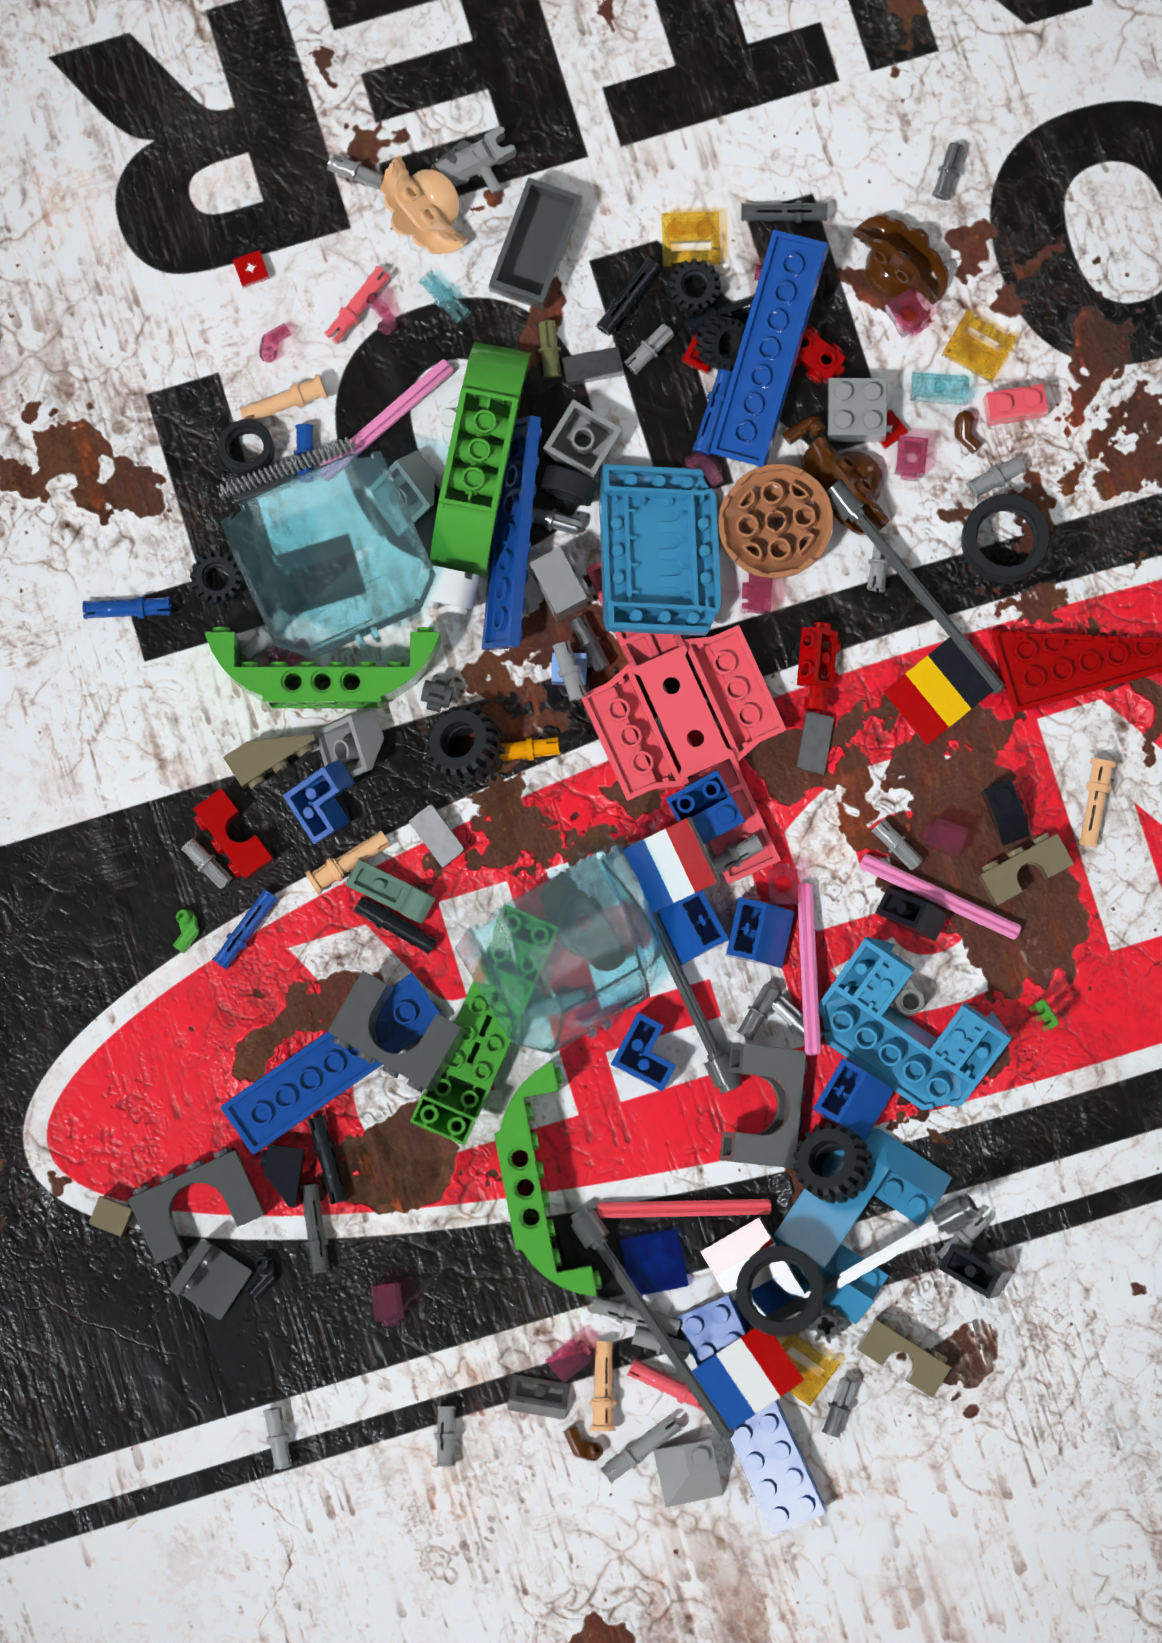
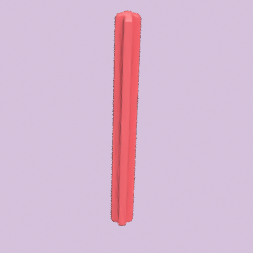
[597,1199,771,1218]

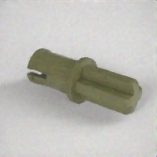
[538,320,561,379]

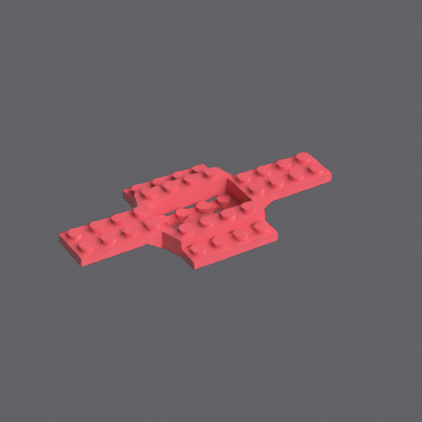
[581,562,787,885]

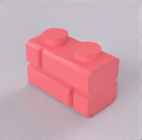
[983,384,1048,427]

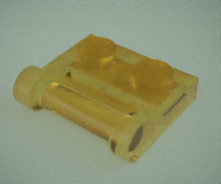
[661,211,720,266]
[942,309,1017,383]
[781,1333,840,1406]

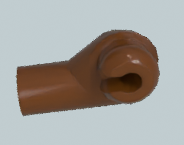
[954,410,982,454]
[782,415,825,445]
[563,1426,603,1461]

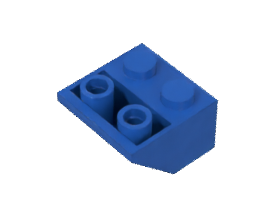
[665,770,745,845]
[656,890,729,966]
[725,897,794,969]
[813,1058,894,1141]

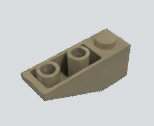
[223,734,317,790]

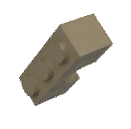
[978,832,1074,907]
[855,1318,951,1398]

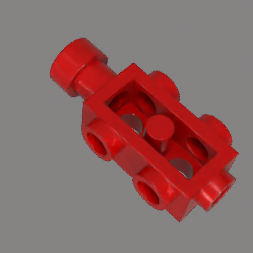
[795,325,846,384]
[797,622,841,711]

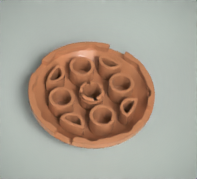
[718,464,834,579]

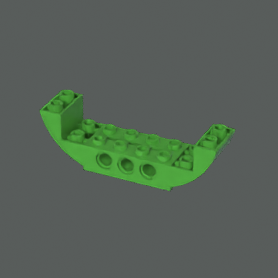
[429,342,531,578]
[205,627,442,709]
[410,904,559,1146]
[494,1062,601,1296]

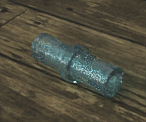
[419,270,471,325]

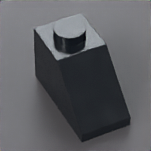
[981,779,1030,846]
[875,887,948,941]
[260,1144,305,1208]
[939,1243,1012,1299]

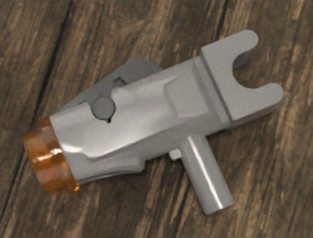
[430,127,516,194]

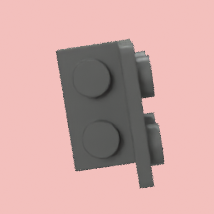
[169,1239,252,1320]

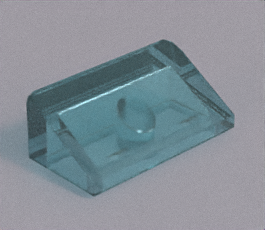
[910,372,969,405]

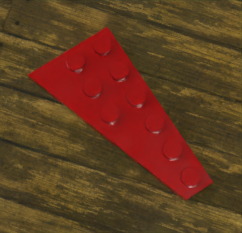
[989,630,1162,715]

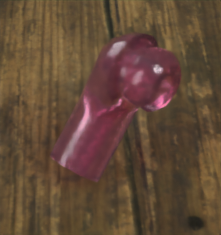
[366,292,397,335]
[259,323,291,363]
[684,451,724,487]
[265,641,310,667]

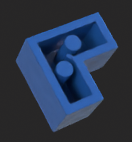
[282,759,356,844]
[611,1012,676,1092]

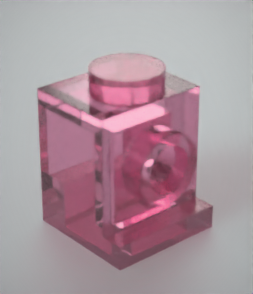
[894,436,928,481]
[740,573,772,614]

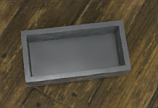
[489,177,582,311]

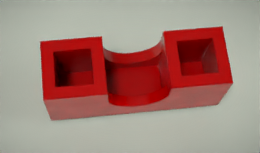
[193,788,275,881]

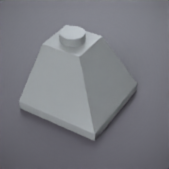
[366,450,435,537]
[314,710,384,778]
[654,1437,723,1508]

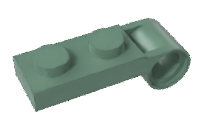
[345,858,436,924]

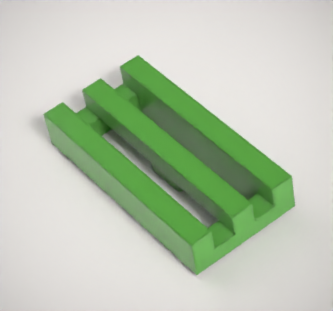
[1028,999,1059,1032]

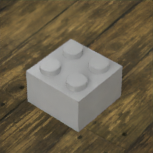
[827,378,887,442]
[543,400,623,480]
[529,547,590,622]

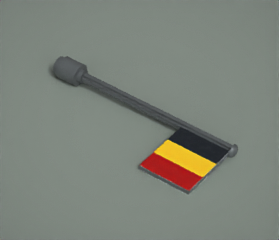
[826,479,1005,746]

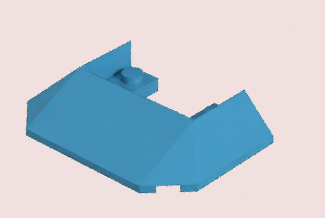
[819,937,1012,1110]
[774,1129,952,1324]

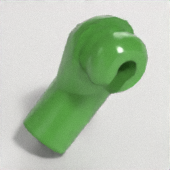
[172,909,199,954]

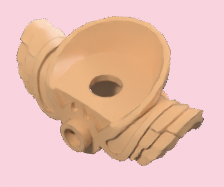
[380,155,467,254]

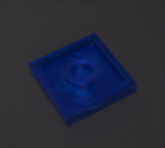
[620,1228,689,1295]

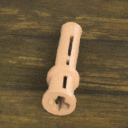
[239,374,328,421]
[1079,758,1116,848]
[305,830,391,895]
[589,1341,616,1431]

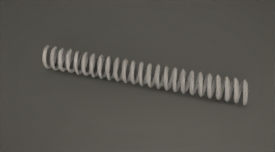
[219,437,355,500]

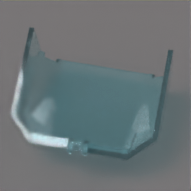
[221,451,436,659]
[455,844,662,1054]

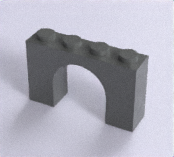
[327,971,468,1093]
[719,1043,807,1168]
[128,1147,266,1264]

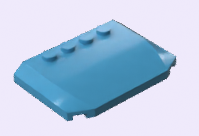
[599,464,721,636]

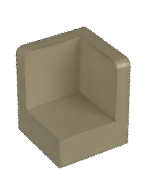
[89,1196,134,1237]

